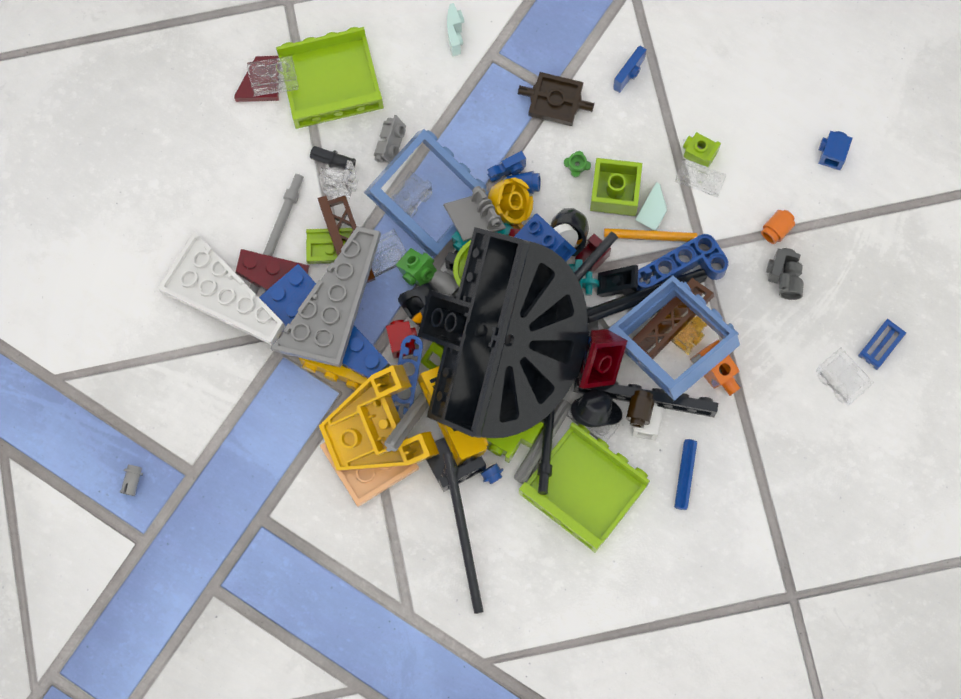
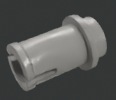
[120,464,143,496]

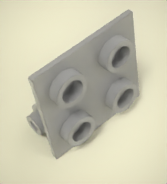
[443,186,506,241]

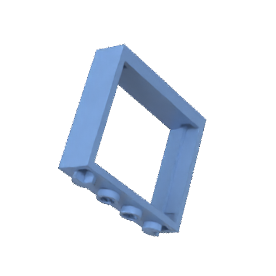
[364,129,489,256]
[608,276,740,401]

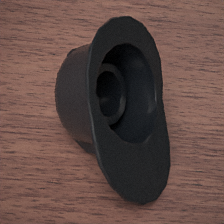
[570,390,623,428]

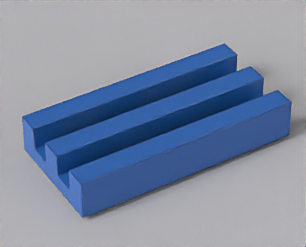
[858,318,906,370]

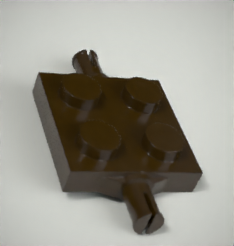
[517,72,595,126]

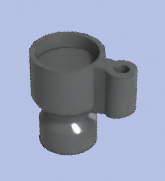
[779,261,804,300]

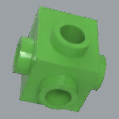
[396,248,437,286]

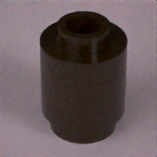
[626,390,655,428]

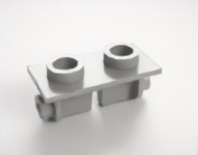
[374,115,406,163]

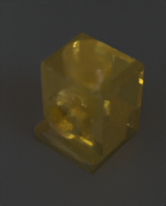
[671,316,707,355]

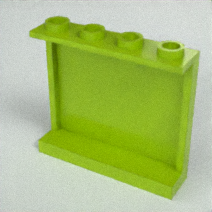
[276,27,384,129]
[519,422,650,553]

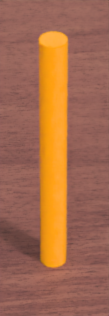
[604,228,697,242]

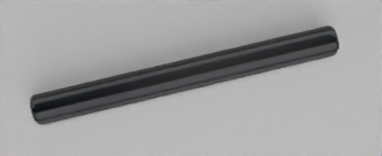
[587,268,707,323]

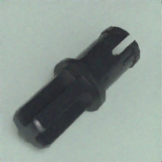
[310,146,356,173]

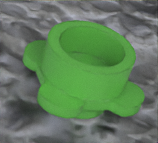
[564,151,591,177]

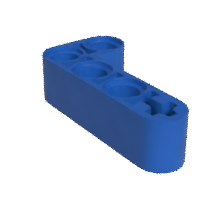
[637,234,729,291]

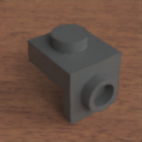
[766,248,801,284]

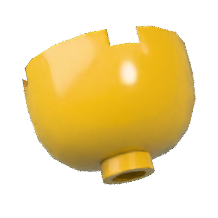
[488,178,533,225]

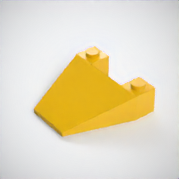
[319,365,439,470]

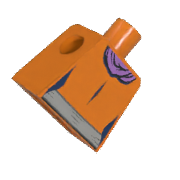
[690,339,741,396]

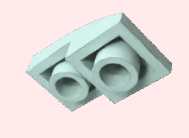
[447,3,464,56]

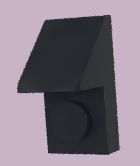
[597,265,638,297]

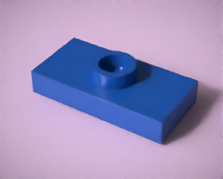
[613,45,647,93]

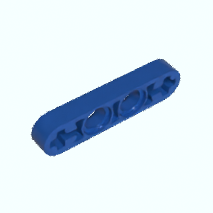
[392,335,423,415]

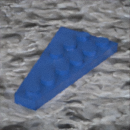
[259,264,390,379]

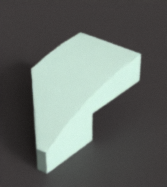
[635,182,667,231]

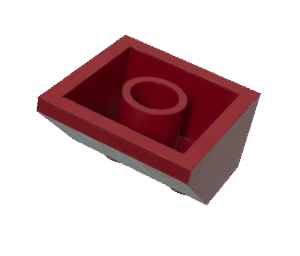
[579,329,628,389]

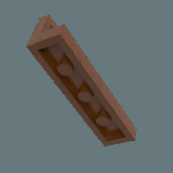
[317,195,375,283]
[632,278,714,359]

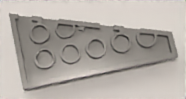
[271,226,381,367]

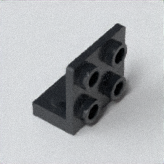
[426,437,486,492]

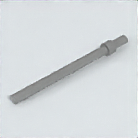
[249,174,304,295]

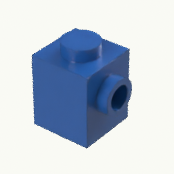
[818,131,852,170]

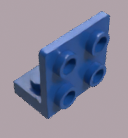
[514,213,577,262]

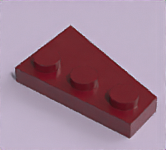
[235,249,310,291]

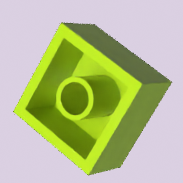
[590,158,643,216]

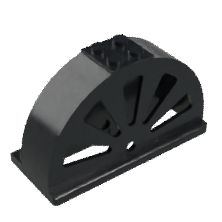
[418,227,590,438]

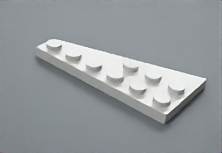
[158,231,286,345]

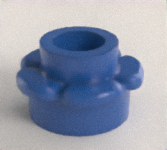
[481,463,503,484]

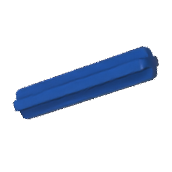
[674,439,697,510]

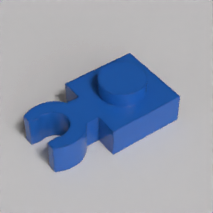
[487,151,526,182]

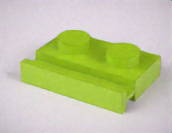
[306,228,353,264]

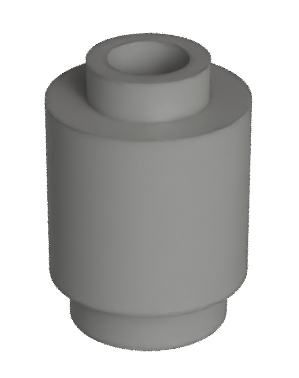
[428,270,459,296]

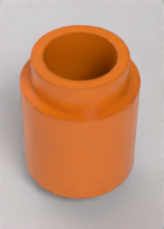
[761,210,795,244]

